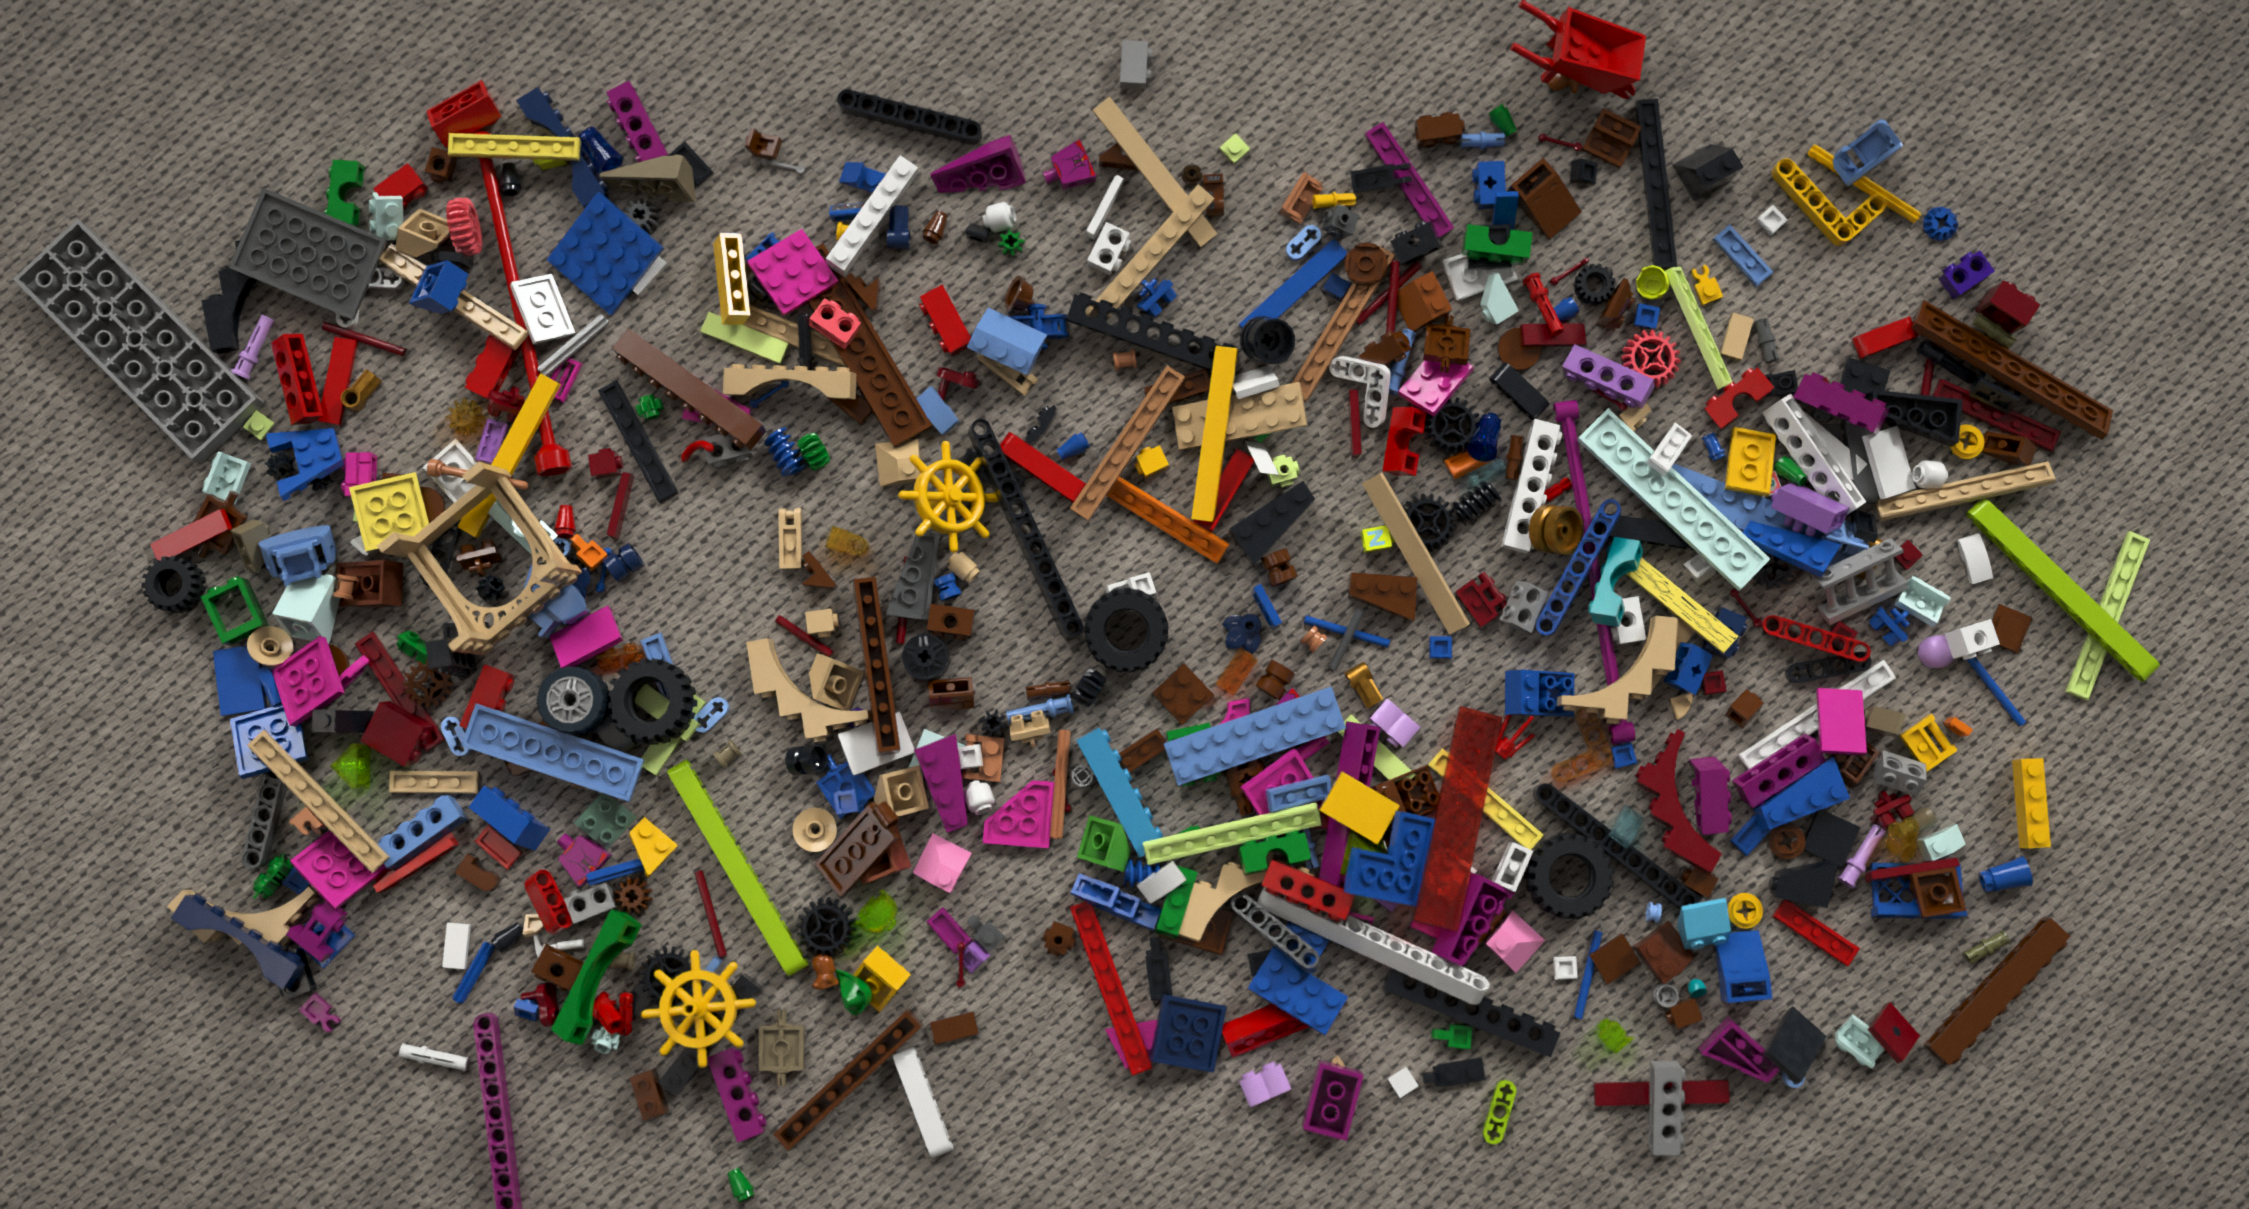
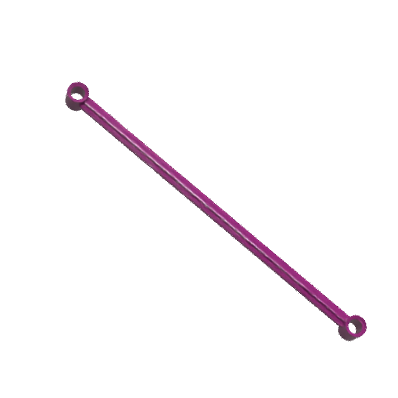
[1553,400,1635,745]

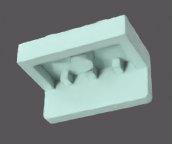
[369,193,403,240]
[202,452,251,504]
[1895,576,1951,627]
[1835,1014,1885,1069]

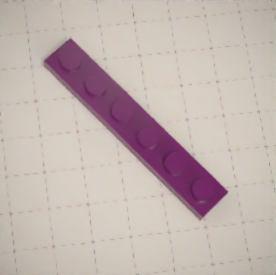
[1365,122,1454,238]

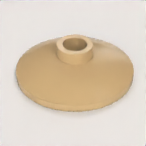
[247,626,294,666]
[793,808,837,852]

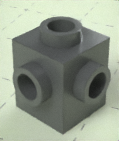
[1321,204,1359,239]

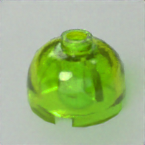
[855,889,898,934]

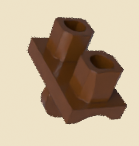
[456,539,502,577]

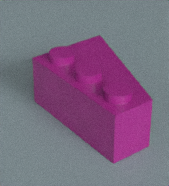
[1689,756,1732,835]
[1698,1016,1781,1083]

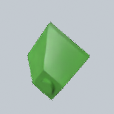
[1077,815,1131,872]

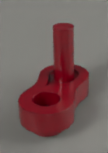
[936,367,980,400]
[521,982,560,1027]

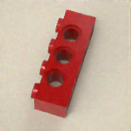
[271,333,324,425]
[1262,860,1356,922]

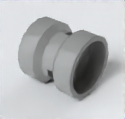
[1072,765,1094,787]
[1652,984,1679,1007]

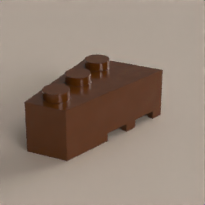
[1348,572,1417,623]

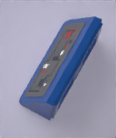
[829,202,866,221]

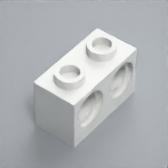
[1087,222,1132,276]

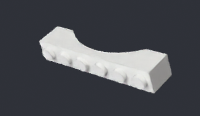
[826,156,918,277]

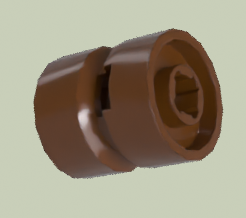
[1261,548,1298,587]
[1255,659,1295,701]

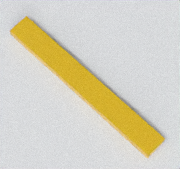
[1191,346,1238,522]
[457,373,561,538]

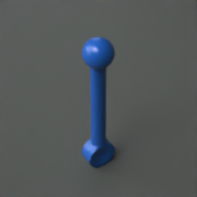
[750,381,789,408]
[596,547,612,593]

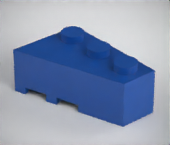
[468,786,550,851]

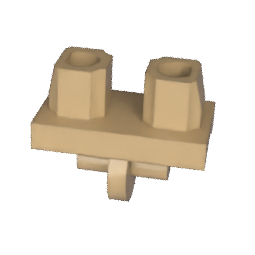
[1010,710,1051,748]

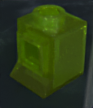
[1595,1017,1635,1054]

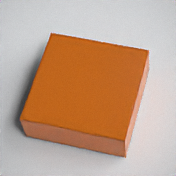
[1944,717,1973,737]

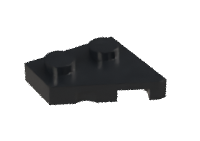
[431,251,474,272]

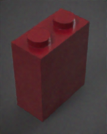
[361,701,433,767]

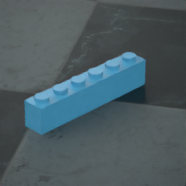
[1076,727,1164,857]

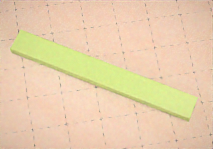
[2065,531,2150,700]
[1143,802,1321,865]

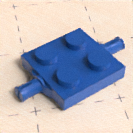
[816,755,875,819]

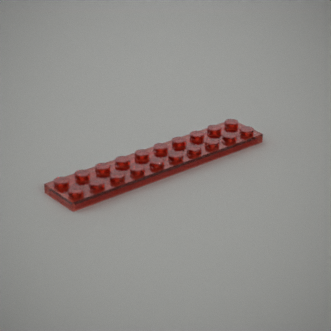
[1413,706,1502,931]

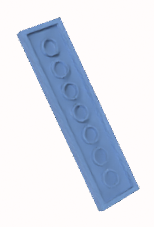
[1164,686,1346,786]
[461,704,645,802]

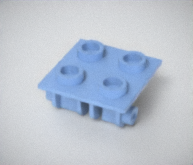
[1821,520,1869,555]

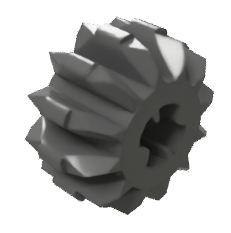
[624,198,660,233]

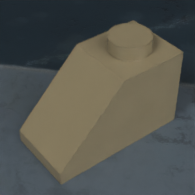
[230,519,270,573]
[1864,706,1906,737]

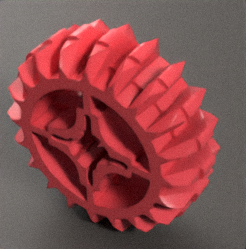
[446,197,483,257]
[1621,330,1681,388]

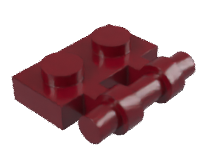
[1454,571,1507,628]

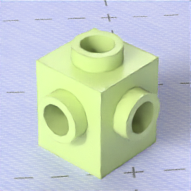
[1267,455,1300,488]

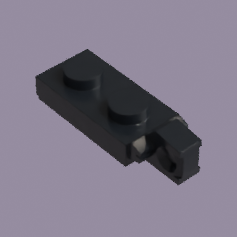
[1145,937,1173,1001]
[1422,1057,1486,1087]

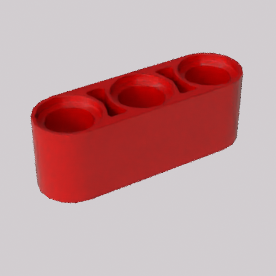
[1851,316,1918,359]
[524,869,572,935]

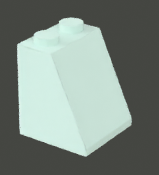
[272,574,340,644]

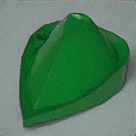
[835,969,872,1016]

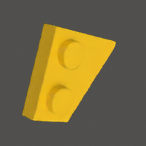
[629,817,678,878]

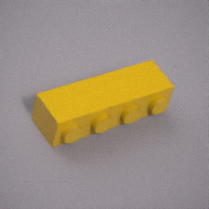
[713,233,750,325]
[2012,758,2051,848]

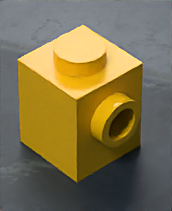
[1134,445,1169,479]

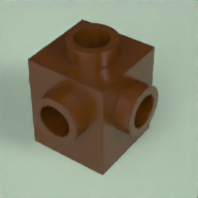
[1042,921,1075,957]

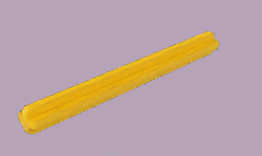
[1807,144,1921,223]

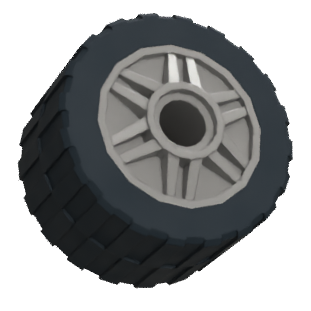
[537,666,611,735]

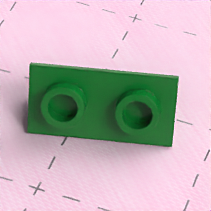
[396,631,428,664]

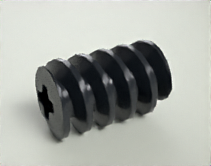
[1452,481,1502,526]

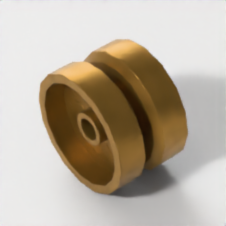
[1529,505,1584,555]

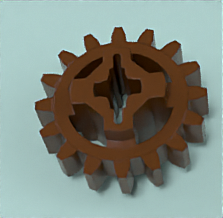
[402,659,453,708]

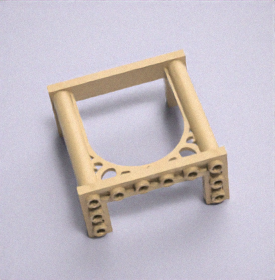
[377,462,582,655]

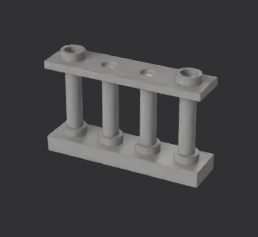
[1812,538,1909,625]

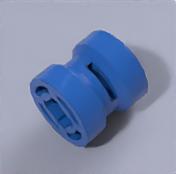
[934,573,962,601]

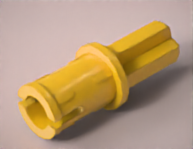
[1312,192,1356,209]

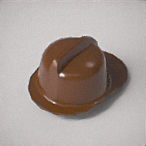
[1005,275,1034,312]

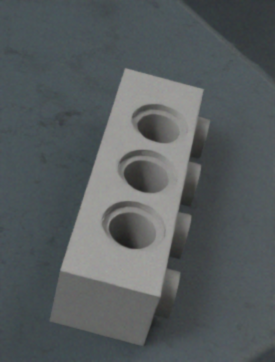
[1648,1061,1685,1155]

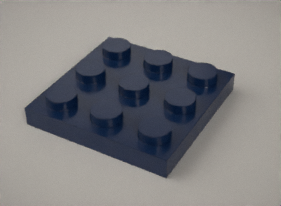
[1149,994,1227,1073]

